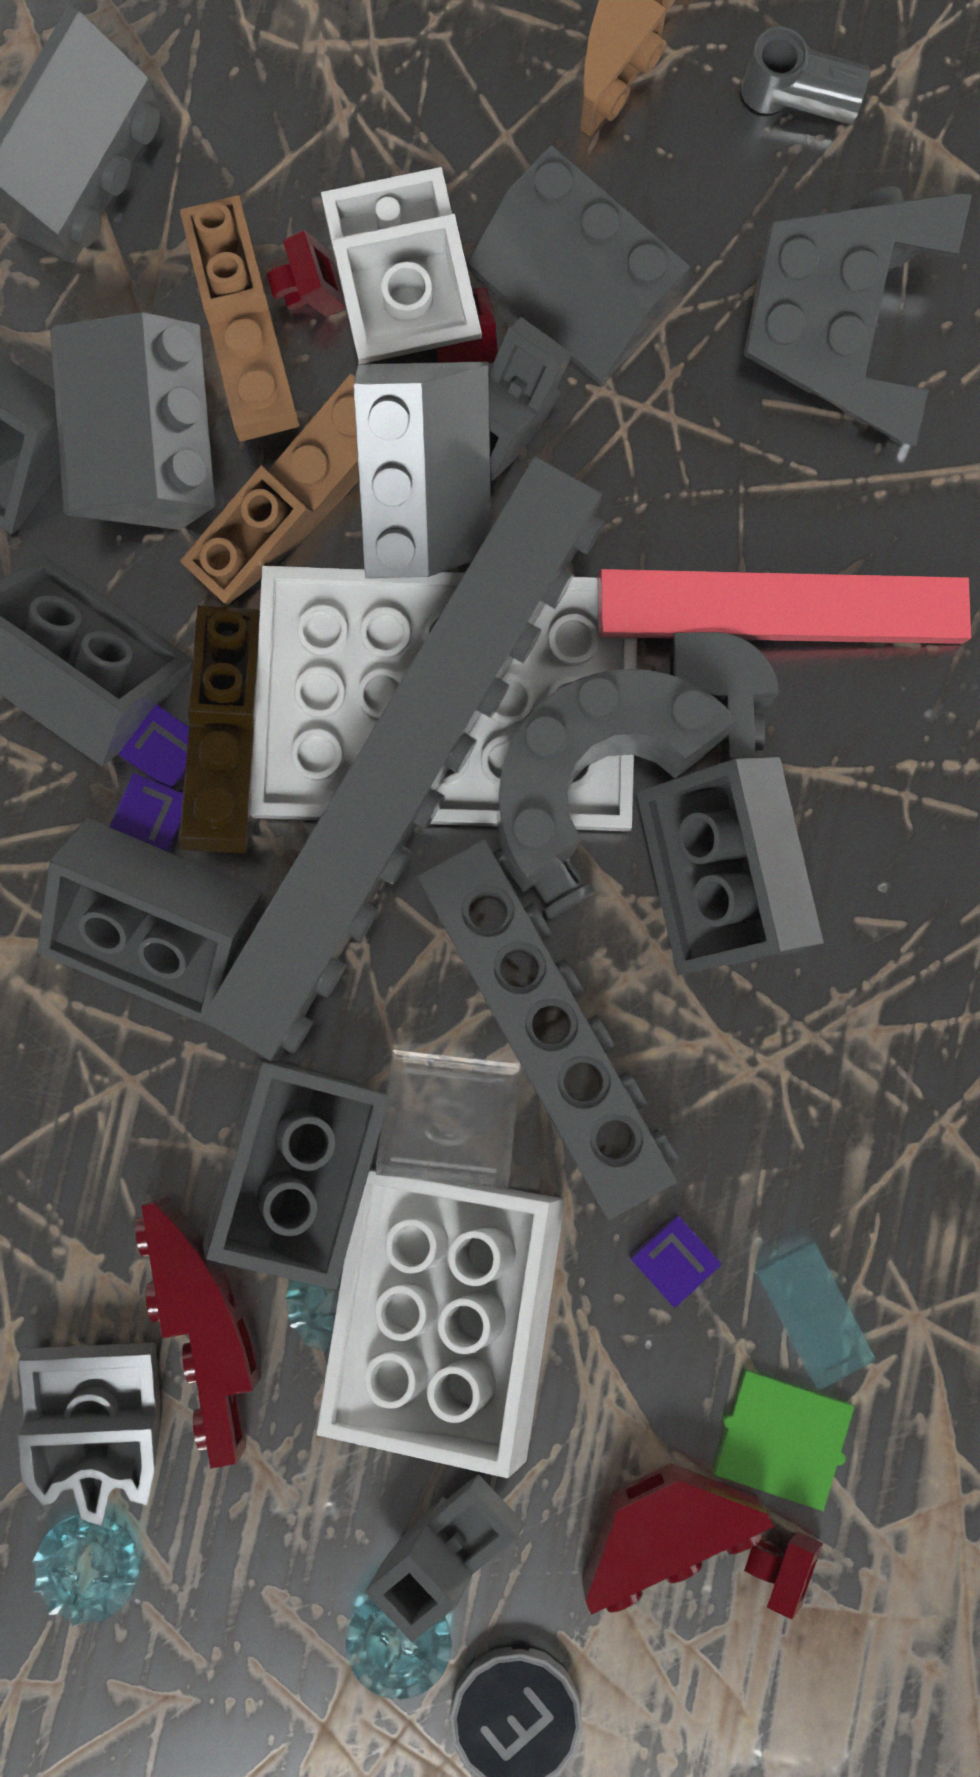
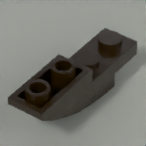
[179,605,260,853]

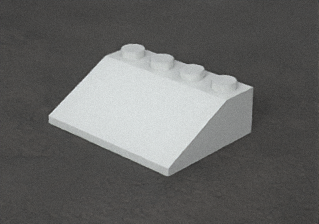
[316,1169,565,1478]

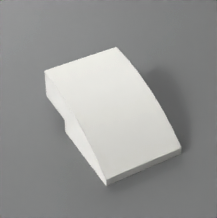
[321,167,482,364]

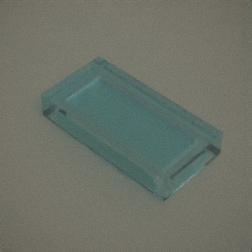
[754,1240,876,1391]

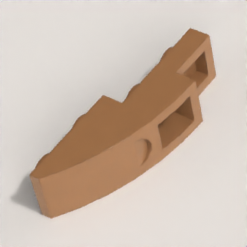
[580,0,675,137]
[180,195,300,442]
[180,374,359,605]

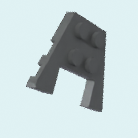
[743,193,972,448]

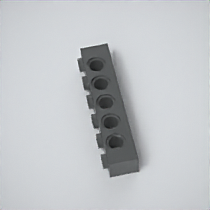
[417,839,679,1221]

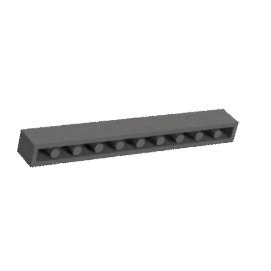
[201,456,605,1061]

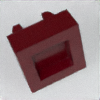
[266,230,346,317]
[744,1532,823,1620]

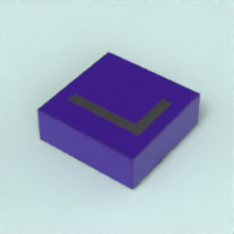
[119,704,189,790]
[109,773,183,853]
[629,1213,722,1308]

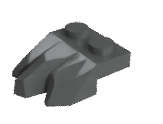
[17,1342,161,1526]

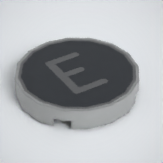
[450,1646,583,1777]

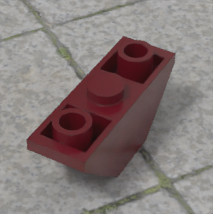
[582,1463,774,1615]

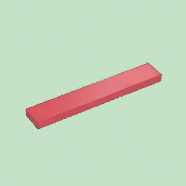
[597,569,971,644]

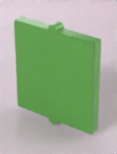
[713,1368,855,1511]

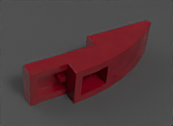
[135,1197,261,1469]

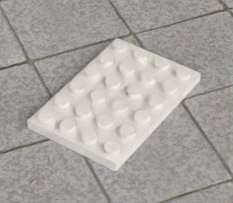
[250,566,637,831]

